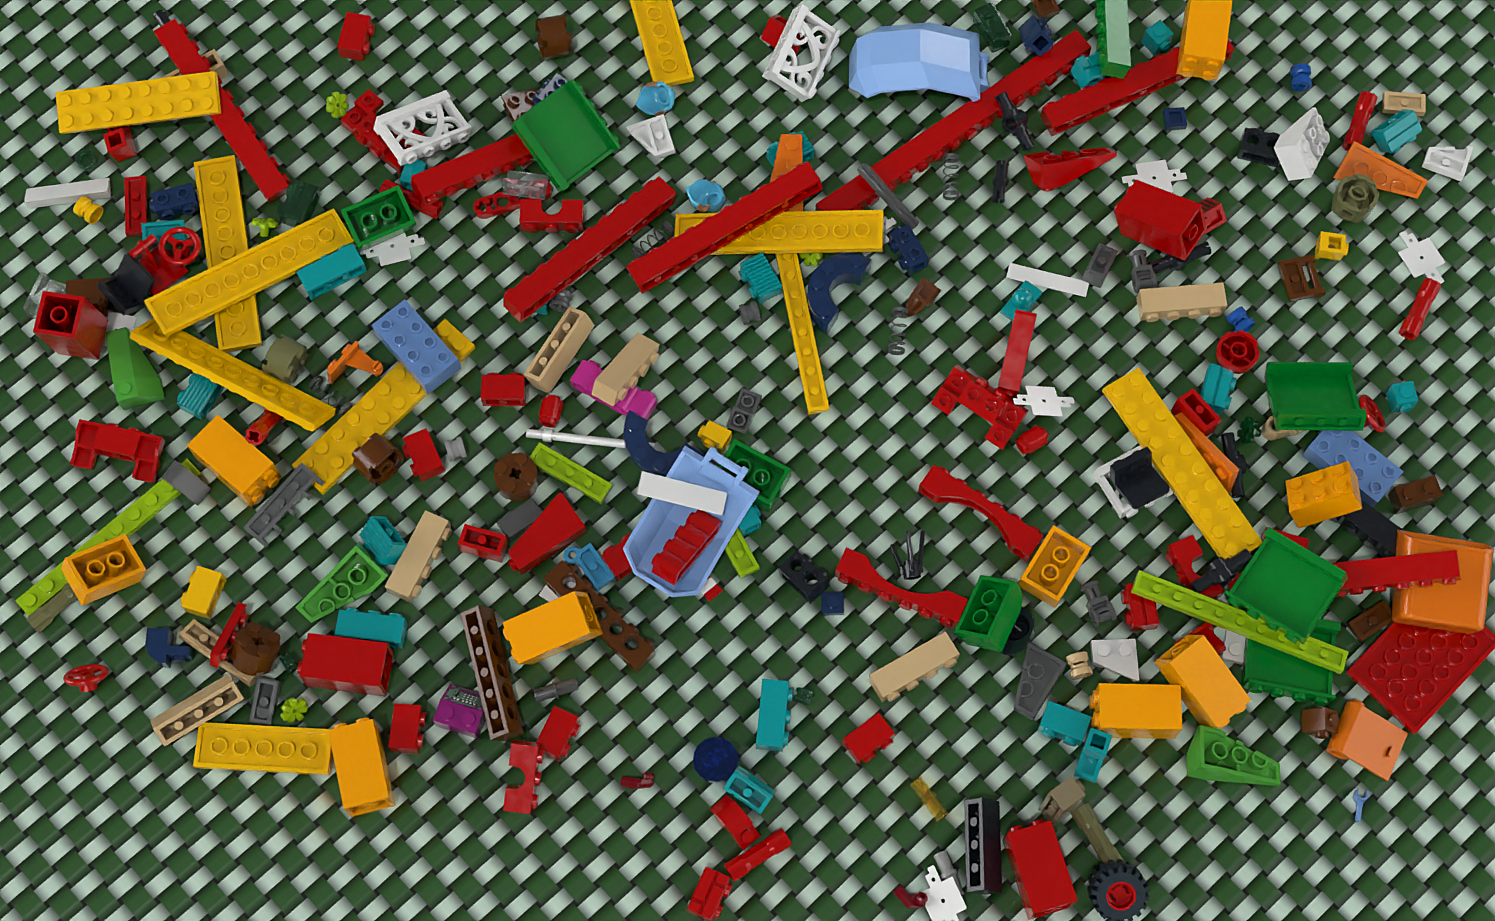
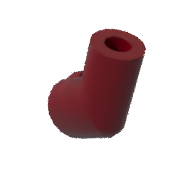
[620,772,655,789]
[893,885,928,908]

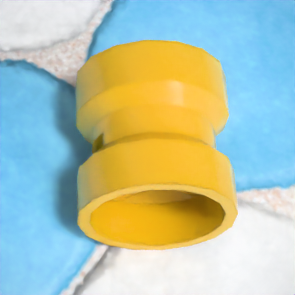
[73,196,103,224]

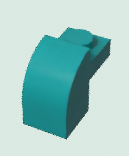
[1073,728,1113,783]

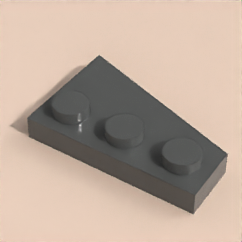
[1014,642,1067,720]

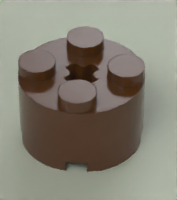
[535,15,572,60]
[352,433,404,485]
[494,452,539,502]
[230,622,281,676]

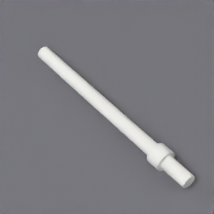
[526,429,655,449]

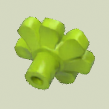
[326,92,349,118]
[252,218,279,237]
[799,253,823,266]
[280,697,308,723]

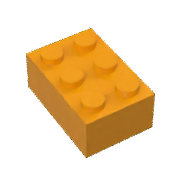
[1286,461,1362,528]
[1018,525,1092,608]
[61,534,146,606]

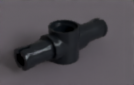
[994,91,1035,151]
[1148,241,1212,274]
[1221,432,1246,498]
[1190,548,1252,594]

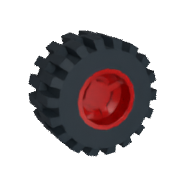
[1087,859,1150,921]

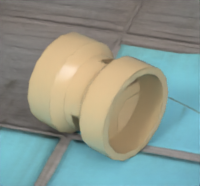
[1066,652,1093,680]

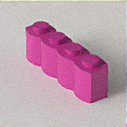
[570,360,657,420]

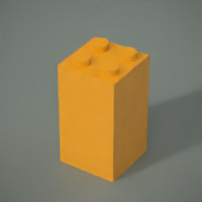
[1176,0,1233,81]
[187,414,282,507]
[502,591,603,665]
[1154,635,1251,728]
[1089,683,1182,739]
[328,718,395,817]

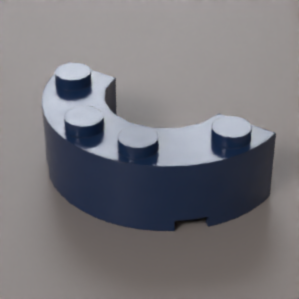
[807,253,872,335]
[623,410,704,477]

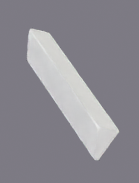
[24,178,111,209]
[637,471,727,515]

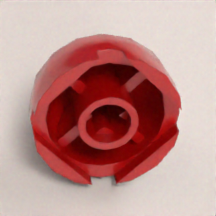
[1216,330,1260,374]

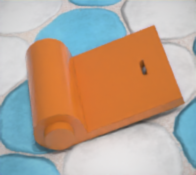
[1326,699,1408,781]

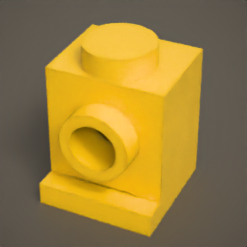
[1315,231,1349,261]
[697,420,732,455]

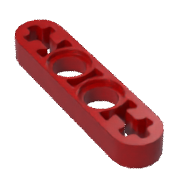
[473,180,552,219]

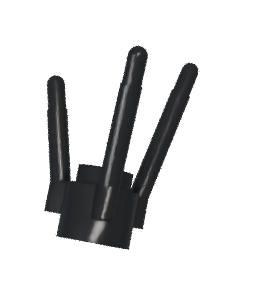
[890,530,925,580]

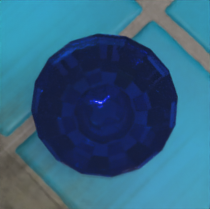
[693,737,738,784]

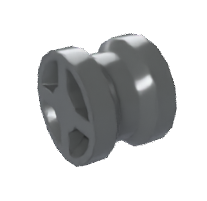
[549,290,573,313]
[739,301,761,325]

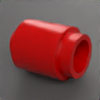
[538,394,564,428]
[1015,425,1049,455]

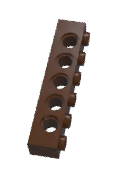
[543,560,655,674]
[461,605,524,741]

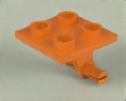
[327,341,383,385]

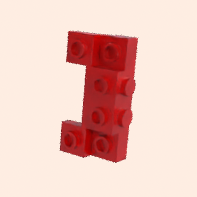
[340,89,424,174]
[931,365,1029,450]
[70,419,165,484]

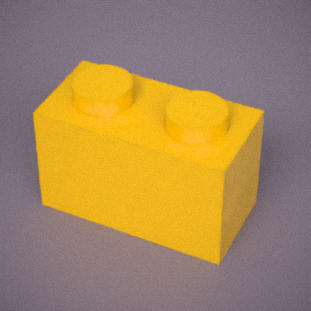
[181,566,227,620]

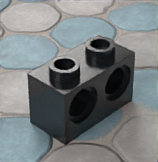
[1237,127,1280,168]
[778,550,829,604]

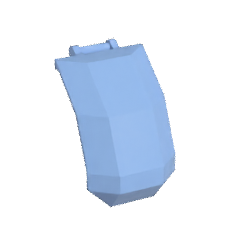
[849,22,990,102]
[623,446,759,597]

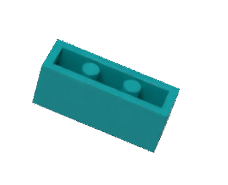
[296,243,367,300]
[334,608,408,649]
[756,679,793,752]

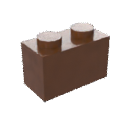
[1388,475,1443,515]

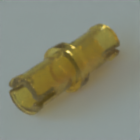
[910,777,948,821]

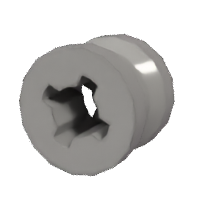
[444,436,467,462]

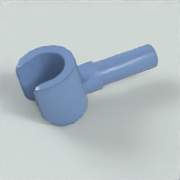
[1353,788,1369,822]

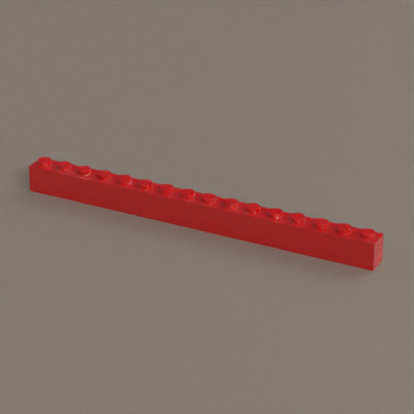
[815,30,1091,211]

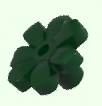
[1237,416,1262,444]

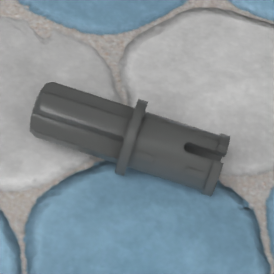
[533,678,579,703]

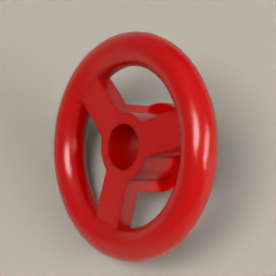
[158,227,201,266]
[1359,394,1386,433]
[63,664,109,692]

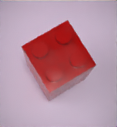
[1114,179,1207,260]
[33,291,109,360]
[297,633,394,697]
[1003,819,1078,920]

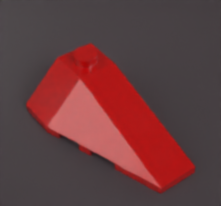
[1024,147,1117,191]

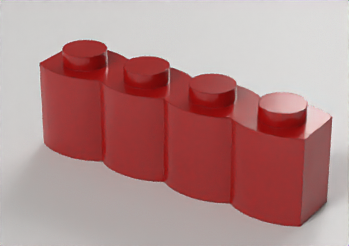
[651,509,722,585]

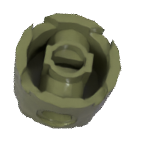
[1331,174,1379,224]
[262,334,310,384]

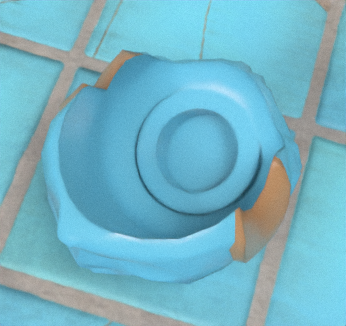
[636,81,675,116]
[686,179,726,213]

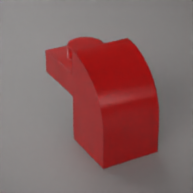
[709,795,761,851]

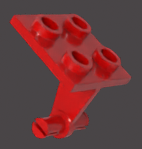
[128,234,188,295]

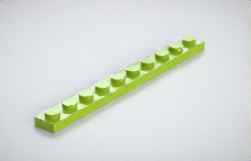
[15,459,202,616]
[1131,570,1349,674]

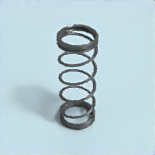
[943,153,959,201]
[631,221,675,258]
[888,307,908,355]
[309,375,353,417]

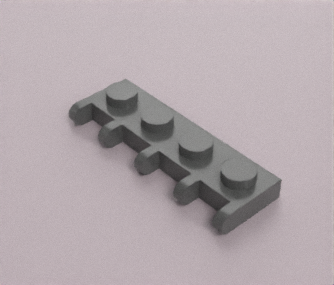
[243,462,325,548]

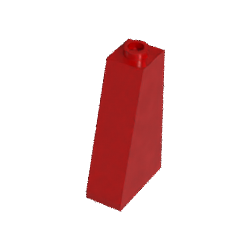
[997,309,1037,399]
[507,493,587,576]

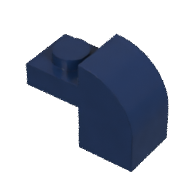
[145,628,194,668]

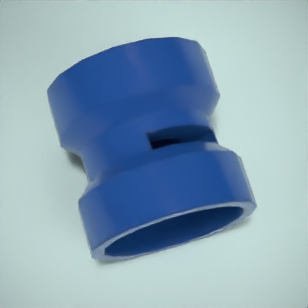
[1290,64,1312,91]
[1226,306,1256,332]

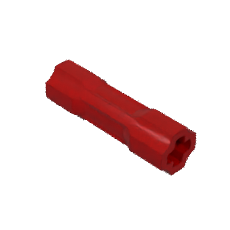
[1342,91,1378,151]
[379,179,443,219]
[1399,278,1441,340]
[245,409,284,446]
[724,828,792,882]

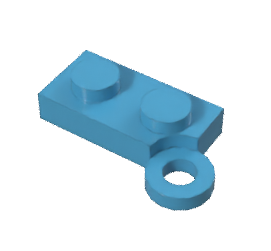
[564,543,615,592]

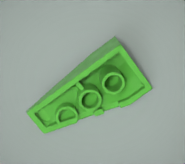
[106,327,165,410]
[295,541,388,623]
[1187,725,1281,786]

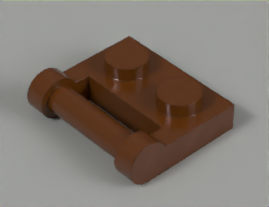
[1277,255,1326,302]

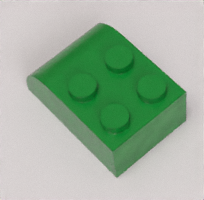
[341,185,416,252]
[718,439,791,513]
[954,575,1023,652]

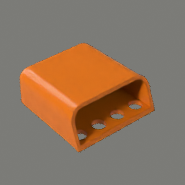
[1392,530,1494,634]

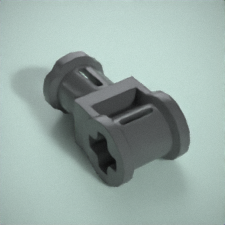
[1128,249,1157,293]
[1080,580,1117,627]

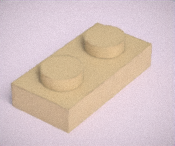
[1382,91,1426,116]

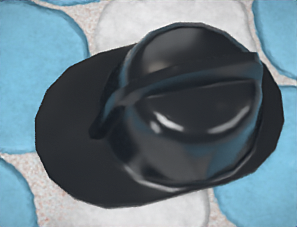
[1000,607,1035,655]

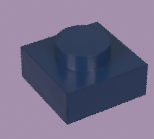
[1163,107,1187,131]
[821,592,844,616]

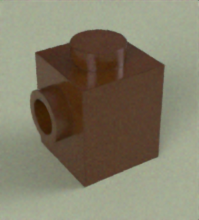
[1302,707,1339,739]

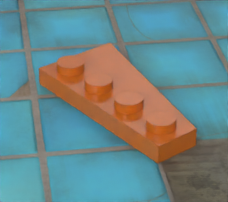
[770,134,803,212]
[1333,141,1428,199]
[1174,412,1240,495]

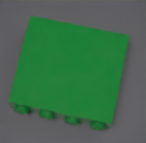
[510,79,621,192]
[1264,362,1367,431]
[1224,527,1348,644]
[1242,619,1341,706]

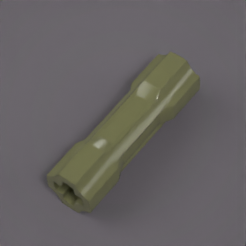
[26,583,78,633]
[1071,803,1124,865]

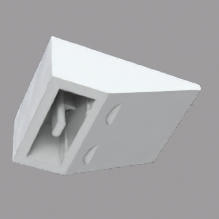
[1274,107,1330,181]

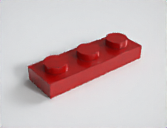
[124,176,148,237]
[210,602,249,668]

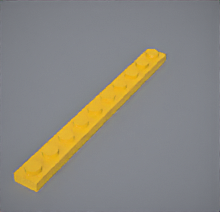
[775,253,829,415]

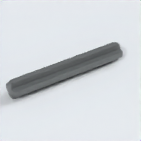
[858,163,919,229]

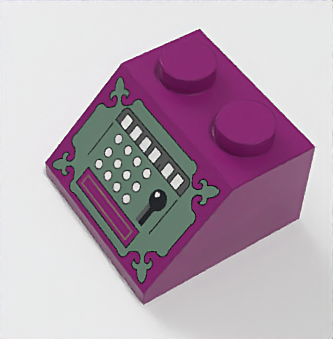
[433,684,486,739]

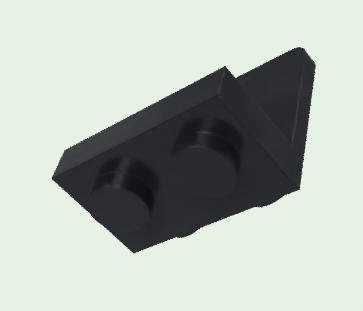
[97,253,155,316]
[1110,447,1170,509]

